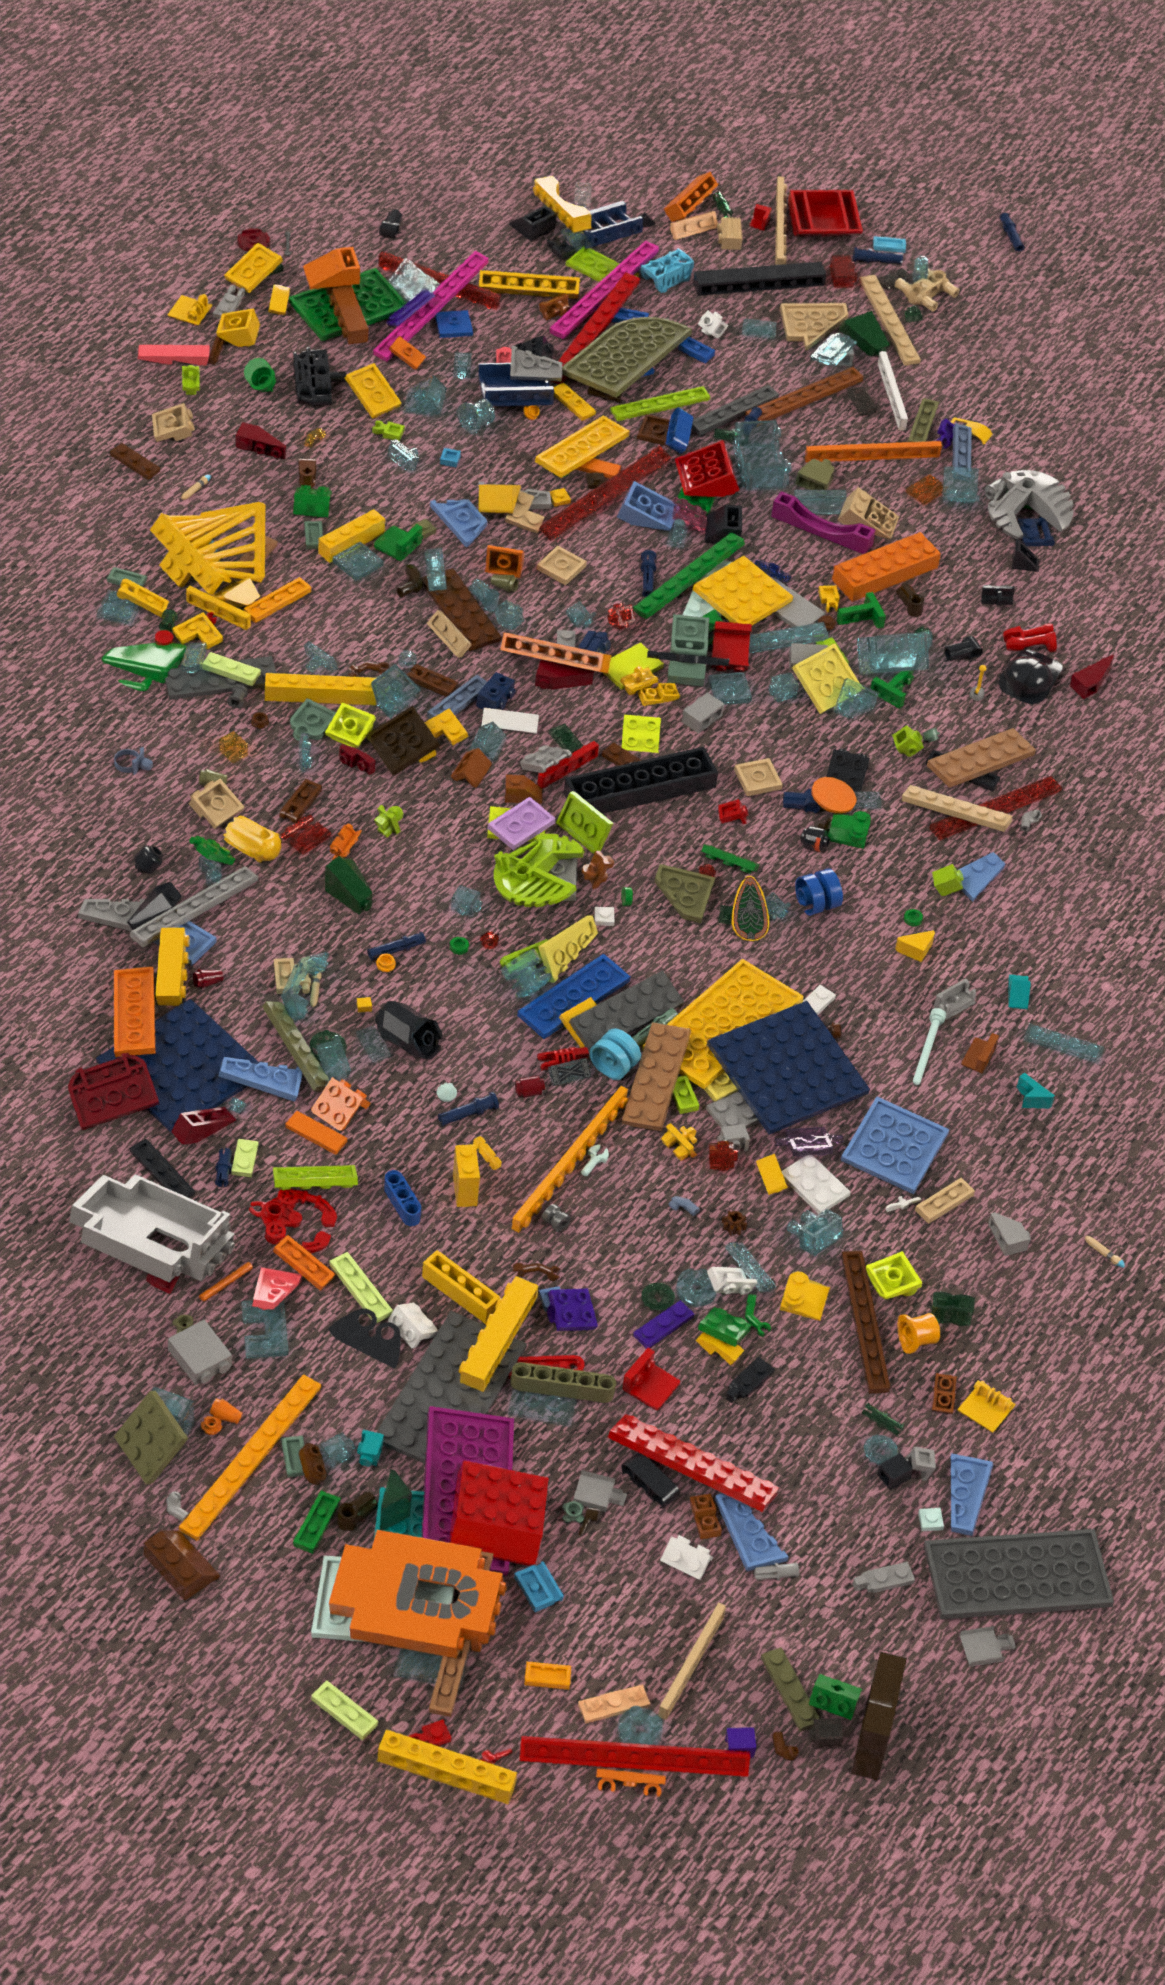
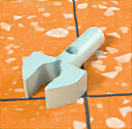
[581,1145,609,1176]

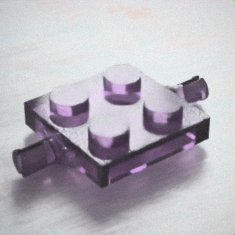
[774,1127,844,1157]

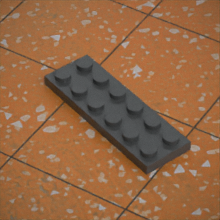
[165,656,277,700]
[569,970,684,1053]

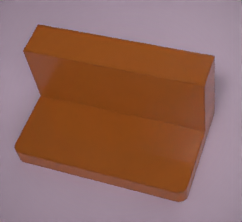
[451,748,492,788]
[961,1033,999,1074]

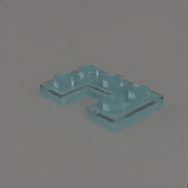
[241,1300,289,1358]

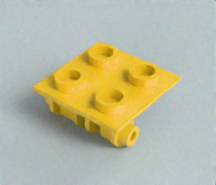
[167,294,212,325]
[958,1380,1016,1433]

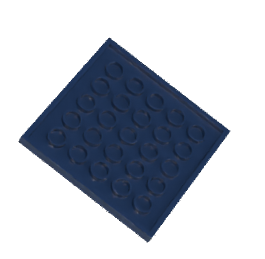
[96,999,259,1134]
[707,1001,870,1135]

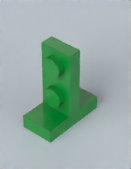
[836,592,886,629]
[870,664,914,709]

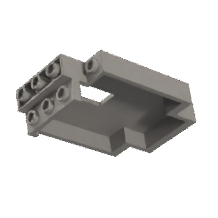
[69,1174,235,1282]

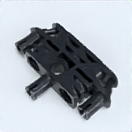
[293,346,347,408]

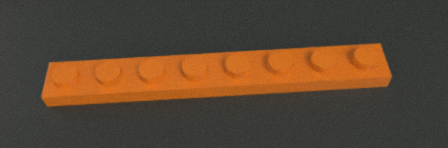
[805,441,942,463]

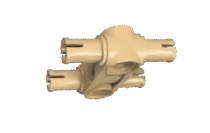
[895,264,960,312]

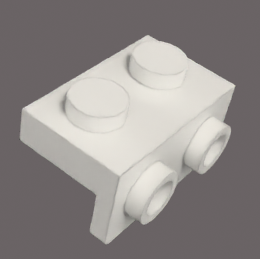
[707,1267,758,1295]
[388,1303,439,1349]
[660,1535,713,1580]

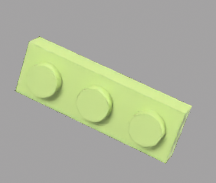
[202,652,261,686]
[311,1680,378,1741]

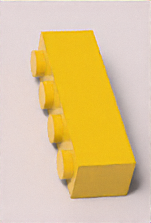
[318,509,385,563]
[156,928,190,1006]
[422,1250,500,1324]

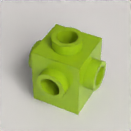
[892,725,924,757]

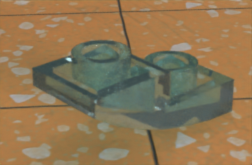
[298,732,313,773]

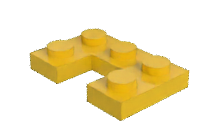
[418,708,469,763]

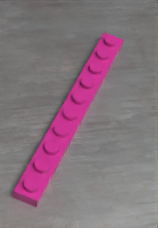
[550,241,659,339]
[373,251,489,362]

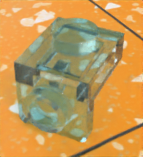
[565,601,596,628]
[199,855,222,887]
[765,892,791,921]

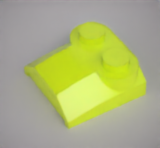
[325,702,376,748]
[866,1251,922,1299]

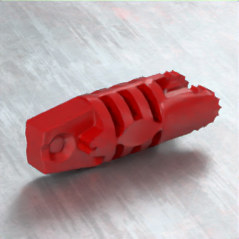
[537,1047,589,1071]

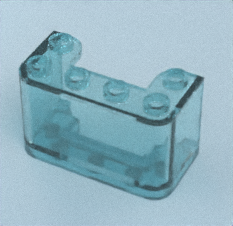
[733,420,791,491]

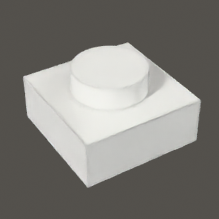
[594,907,614,926]

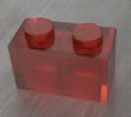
[829,255,857,288]

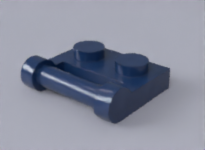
[1018,516,1055,547]

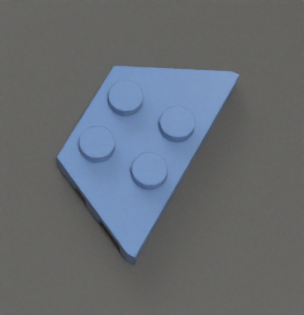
[430,499,487,547]

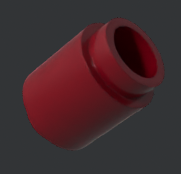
[515,1075,545,1098]

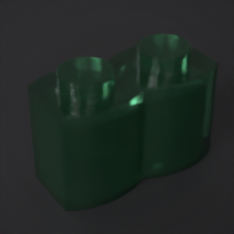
[929,1292,975,1326]

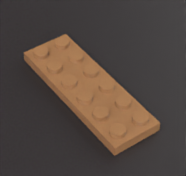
[927,728,1036,788]
[622,1022,691,1131]

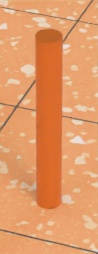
[199,1262,253,1302]

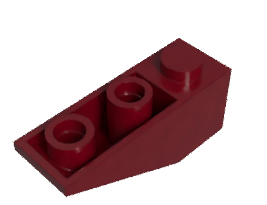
[235,422,286,459]
[1070,654,1114,699]

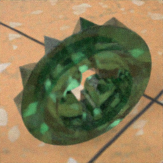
[641,1283,675,1312]

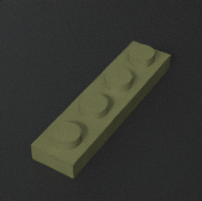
[908,398,939,442]
[761,1647,821,1732]

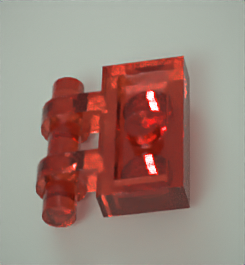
[281,814,331,855]

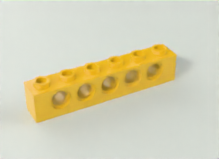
[478,270,580,299]
[377,1730,517,1804]

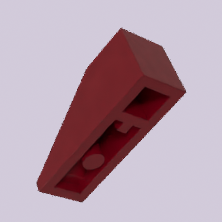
[535,659,594,690]
[171,1106,236,1145]

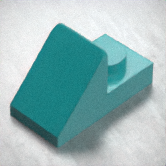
[1008,974,1031,1010]
[1016,1073,1055,1109]

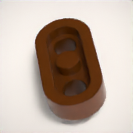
[299,1443,327,1485]

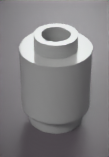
[985,479,1009,501]

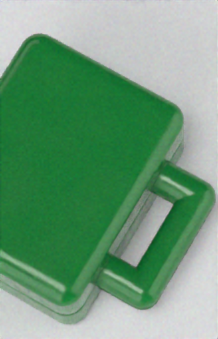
[101,643,189,691]

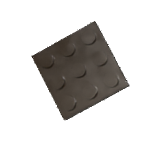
[366,705,440,776]

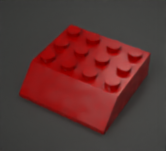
[788,190,863,236]
[449,1460,549,1566]

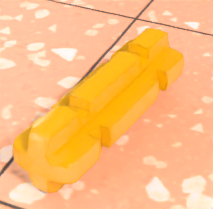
[473,1136,502,1170]

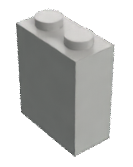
[168,1320,232,1385]

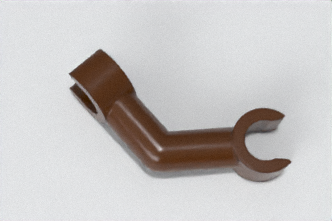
[348,662,389,677]
[513,1263,561,1281]

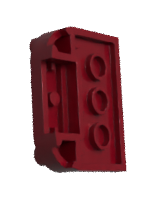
[68,1053,160,1130]

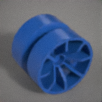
[795,868,843,916]

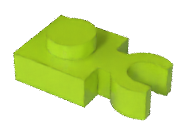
[372,420,405,442]

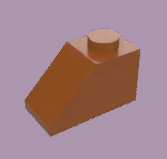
[505,775,542,804]

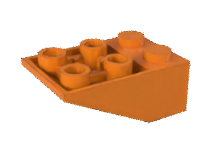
[303,247,360,289]

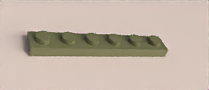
[262,1001,330,1092]

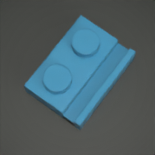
[514,1561,564,1612]

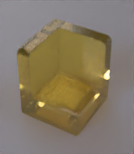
[219,731,248,763]

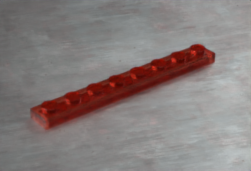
[378,251,501,310]
[929,776,1062,841]

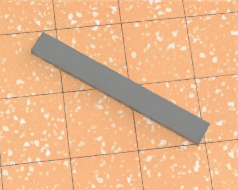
[130,866,259,947]

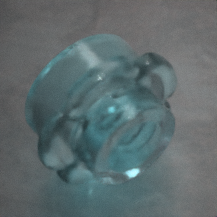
[228,1097,247,1114]

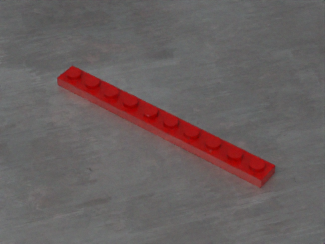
[551,272,640,384]
[519,1736,750,1777]

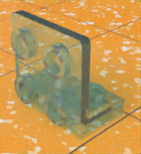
[942,466,980,503]

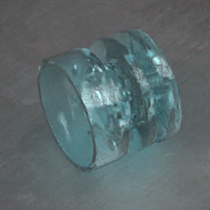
[500,949,552,999]

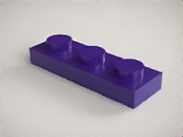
[633,1300,694,1349]

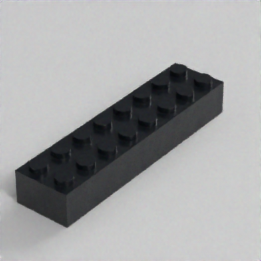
[564,747,718,814]

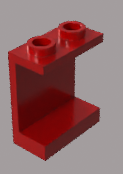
[711,621,752,673]

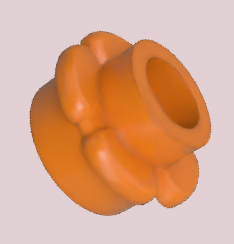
[201,1416,222,1435]

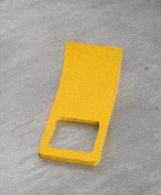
[951,418,993,444]

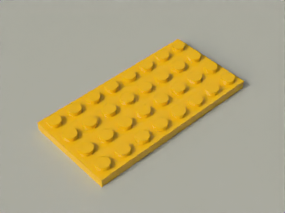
[643,959,804,1089]

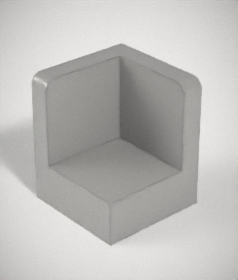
[905,1447,936,1481]

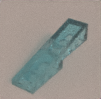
[424,548,447,591]

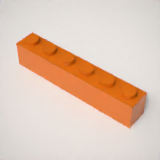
[500,632,612,673]

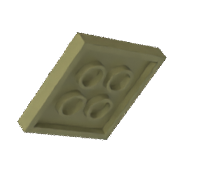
[114,1391,188,1485]

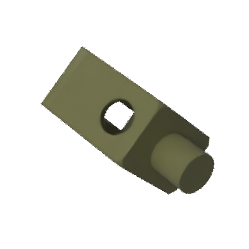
[796,459,835,496]

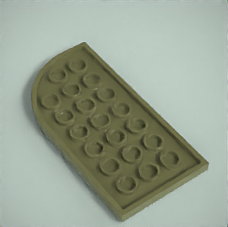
[562,317,692,398]

